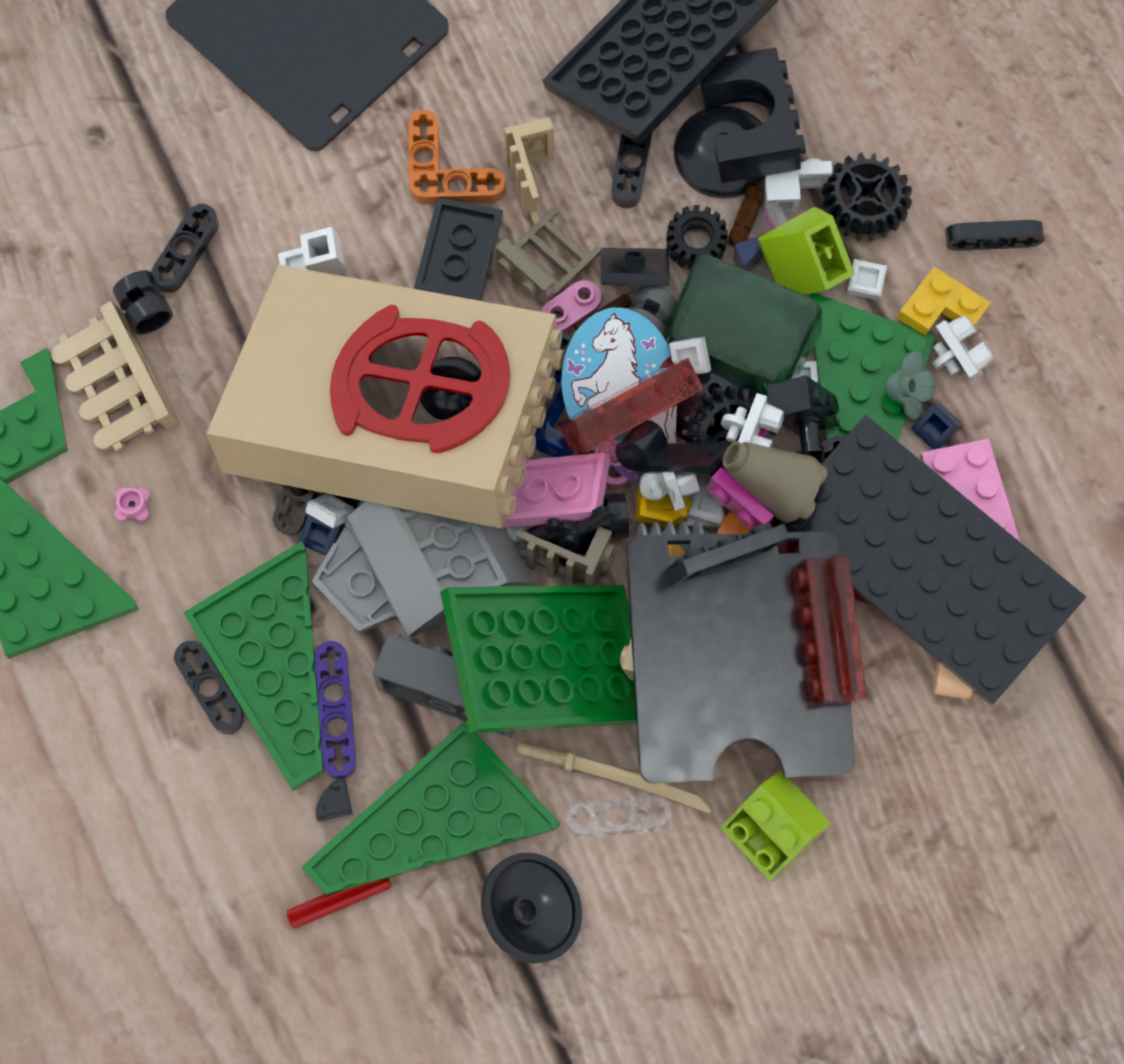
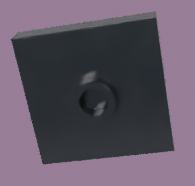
[601,248,670,286]

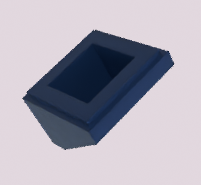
[733,235,764,279]
[911,402,964,450]
[298,514,346,555]

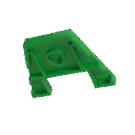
[0,348,68,484]

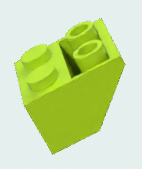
[757,206,855,298]
[720,770,832,881]

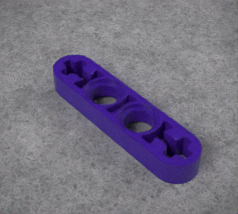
[315,641,357,780]

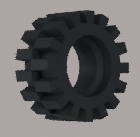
[666,205,728,271]

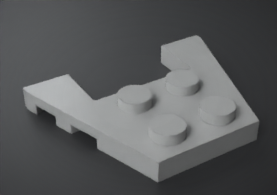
[311,500,397,634]

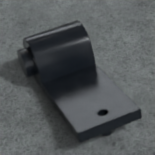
[615,419,729,472]

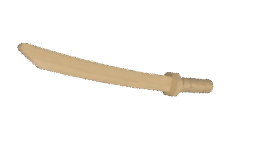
[517,741,712,813]

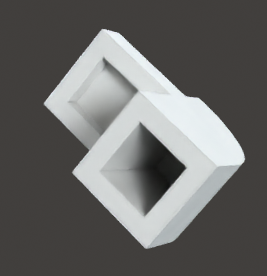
[763,158,832,215]
[278,227,345,276]

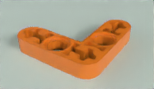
[408,110,506,204]

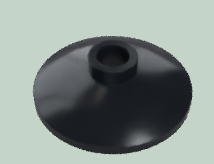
[420,357,481,421]

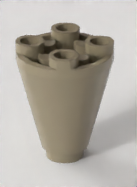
[723,441,827,523]

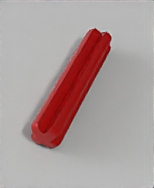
[286,878,391,928]

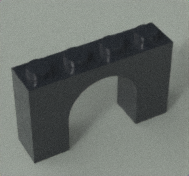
[700,47,806,183]

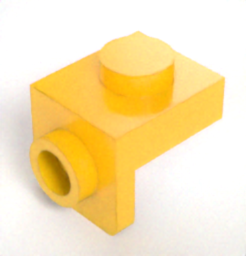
[634,487,692,527]

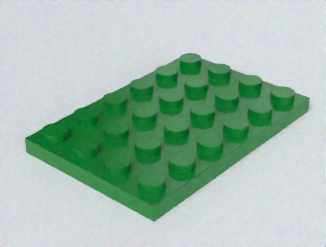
[440,585,636,733]

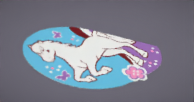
[561,308,677,484]

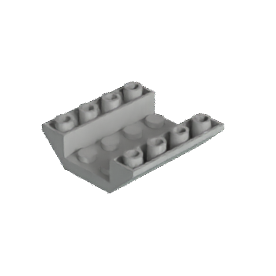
[347,501,535,637]

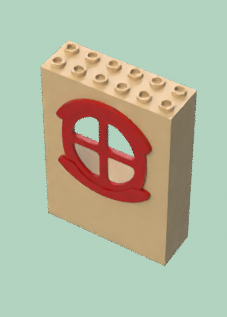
[206,264,565,529]

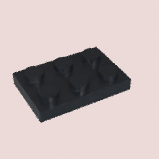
[414,197,503,301]
[668,522,789,586]

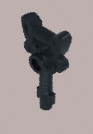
[524,503,621,567]

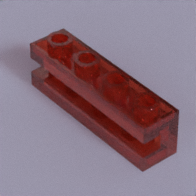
[558,358,703,455]
[794,554,868,707]

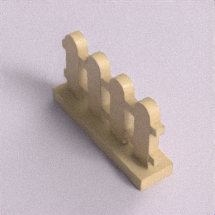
[51,301,180,453]

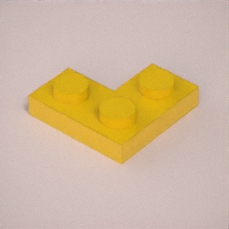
[897,267,991,336]

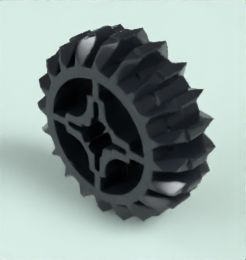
[821,152,912,242]
[682,386,777,477]

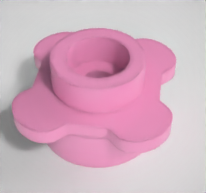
[114,488,150,521]

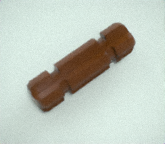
[728,185,764,247]

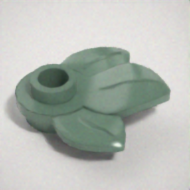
[887,351,936,420]

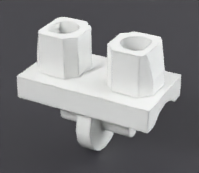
[932,315,995,379]
[721,393,784,447]
[639,471,700,511]

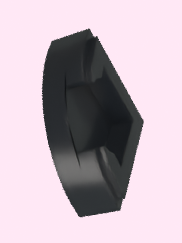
[316,777,353,822]

